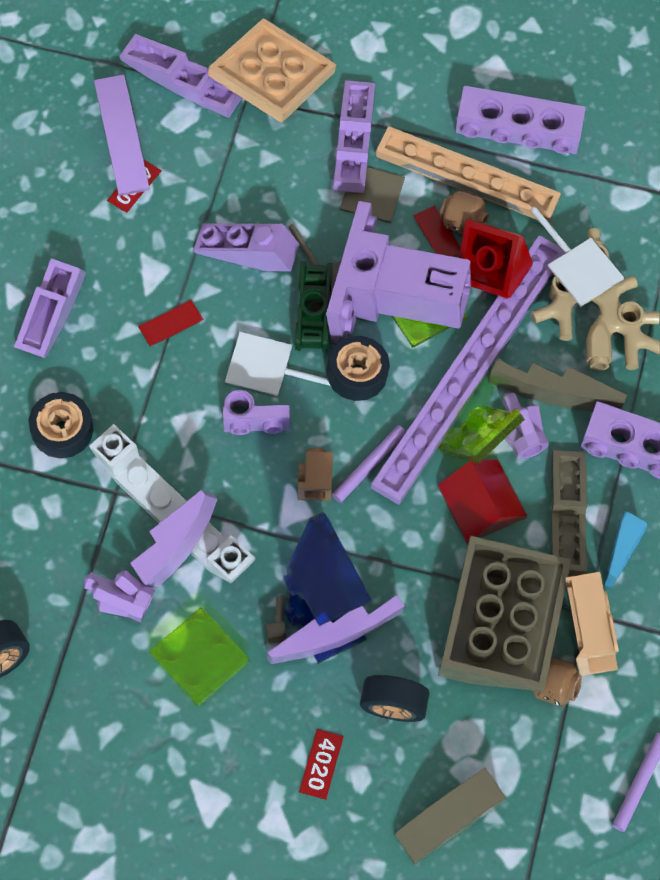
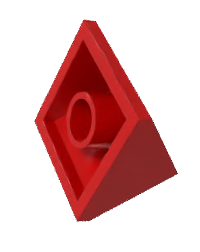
[459,219,533,299]
[438,459,527,544]

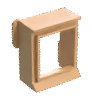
[566,572,619,676]

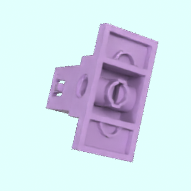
[326,201,471,344]

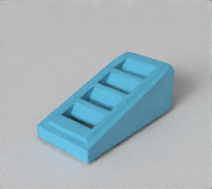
[604,511,648,588]

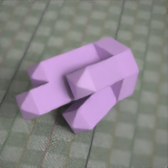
[498,393,549,459]
[83,570,155,623]

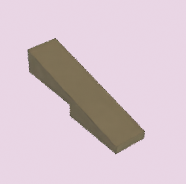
[550,450,587,577]

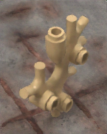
[531,228,660,371]

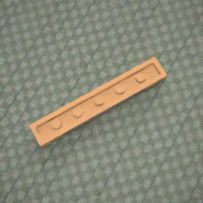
[376,126,561,222]

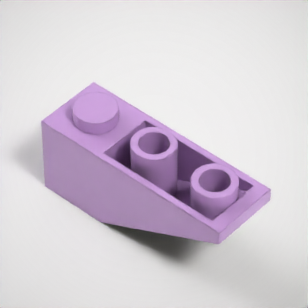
[193,223,300,271]

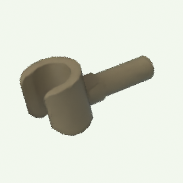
[265,595,286,644]

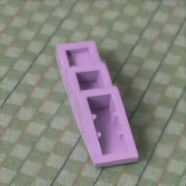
[119,34,242,118]
[94,75,149,196]
[333,80,375,193]
[267,595,405,664]

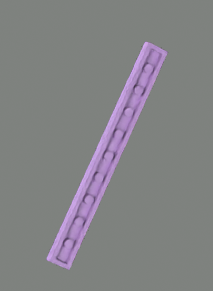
[371,235,565,505]

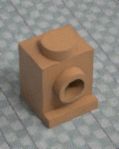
[298,448,333,501]

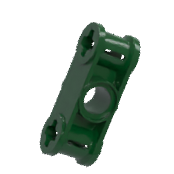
[295,261,333,353]

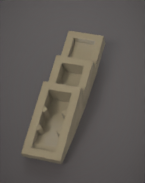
[489,359,627,412]

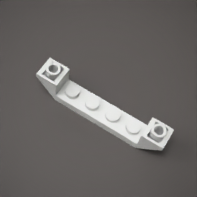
[89,424,256,583]

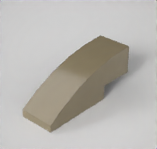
[394,768,506,864]

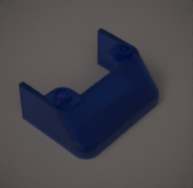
[283,512,371,664]

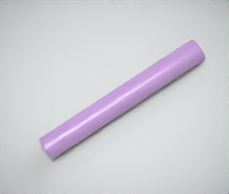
[332,425,406,503]
[612,733,660,832]

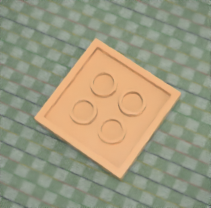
[208,18,336,123]

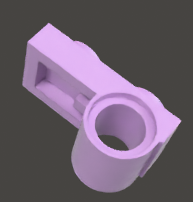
[223,390,290,435]

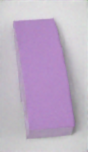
[14,258,86,358]
[130,490,218,587]

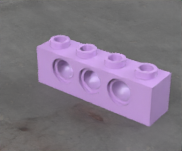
[455,86,586,154]
[580,401,660,479]

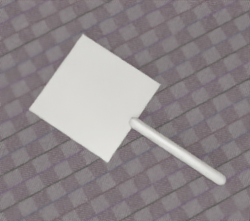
[531,207,624,307]
[225,332,330,396]

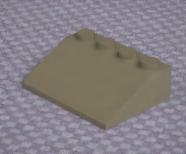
[438,536,571,692]

